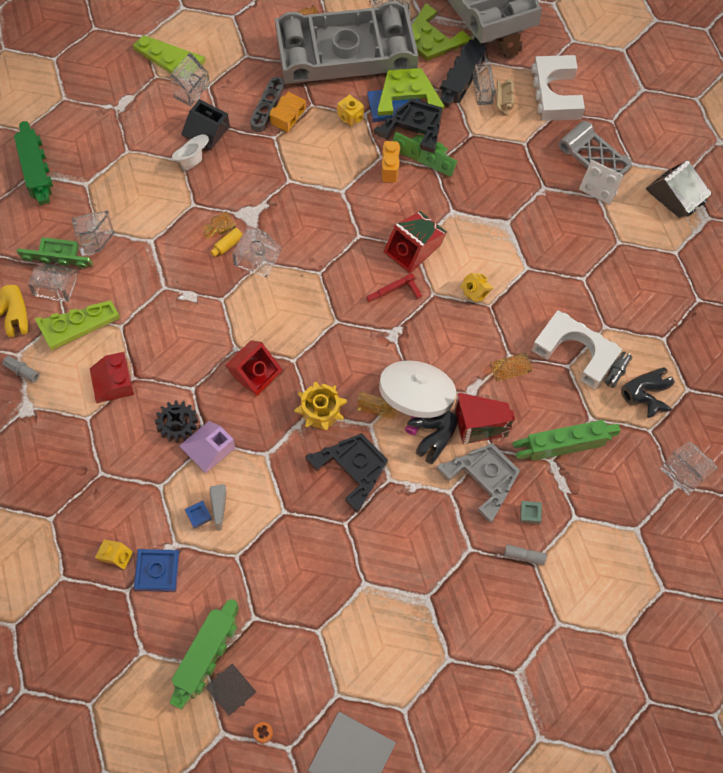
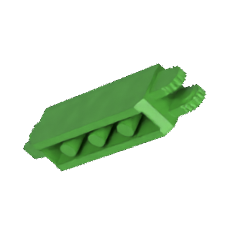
[513,420,621,461]
[170,599,239,710]

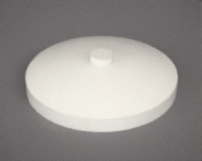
[379,361,456,418]

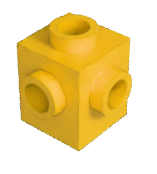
[337,94,364,127]
[460,273,494,302]

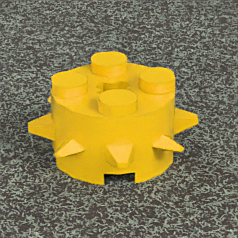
[294,382,347,431]

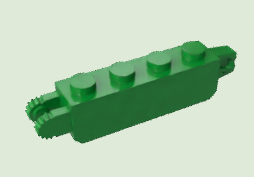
[14,121,53,205]

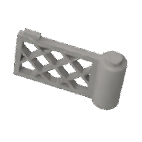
[558,121,632,175]

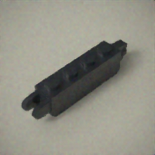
[440,37,487,108]

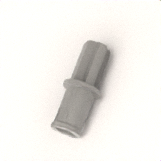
[3,356,40,383]

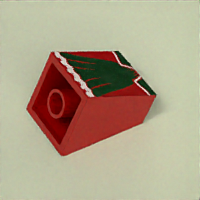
[383,211,447,273]
[454,393,515,444]

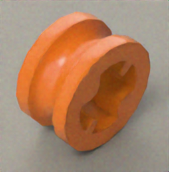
[253,722,273,744]

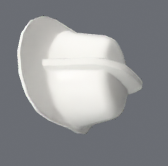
[172,135,209,170]

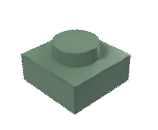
[520,501,542,524]

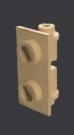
[496,79,514,116]

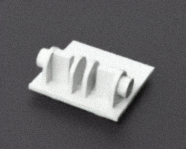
[579,160,624,205]

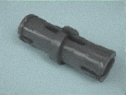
[604,352,632,388]

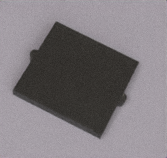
[205,663,256,716]

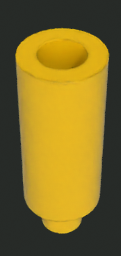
[210,228,244,257]

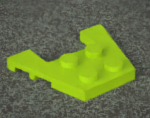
[412,3,473,61]
[378,68,444,116]

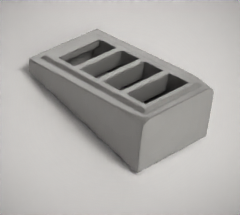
[209,484,227,531]

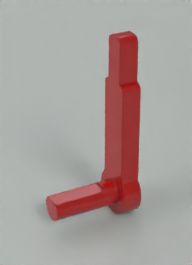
[366,273,422,303]

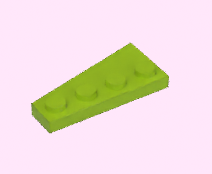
[133,35,206,82]
[34,301,120,351]

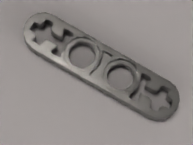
[250,77,284,132]

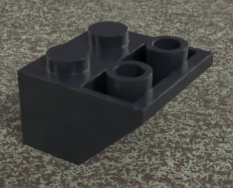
[181,99,230,151]

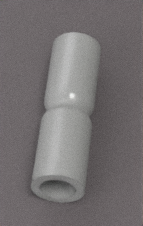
[504,544,547,565]

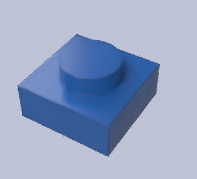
[185,501,212,529]

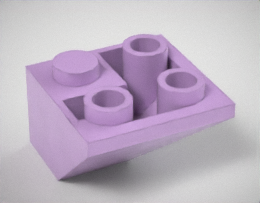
[179,421,235,474]

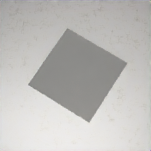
[308,712,396,773]

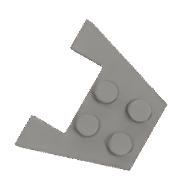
[437,443,520,524]

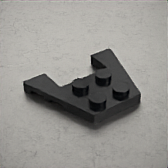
[374,99,443,153]
[305,433,388,513]

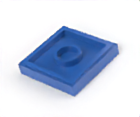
[134,549,179,592]

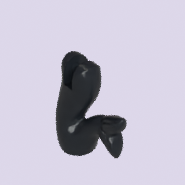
[621,367,675,418]
[407,411,458,464]

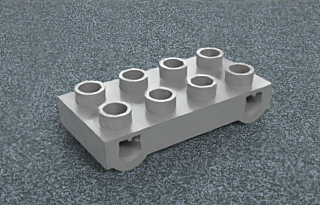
[447,0,542,43]
[275,1,418,84]

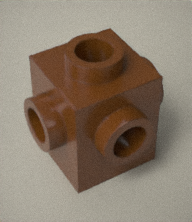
[498,33,523,58]

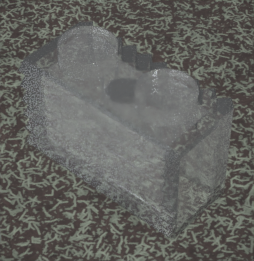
[472,64,496,105]

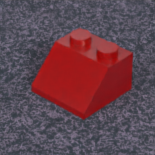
[225,340,283,396]
[89,352,134,404]

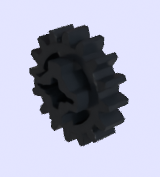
[155,400,198,443]

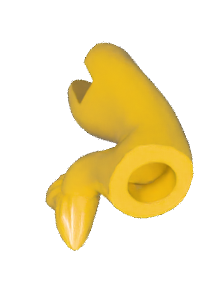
[0,285,28,338]

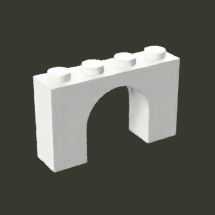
[531,55,585,121]
[532,310,622,390]

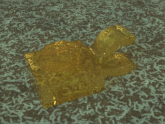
[202,211,236,239]

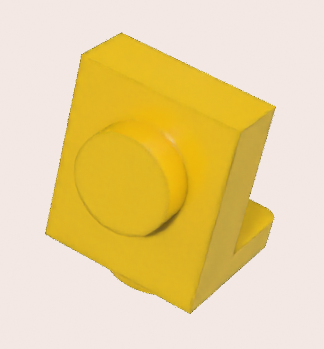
[95,539,133,569]

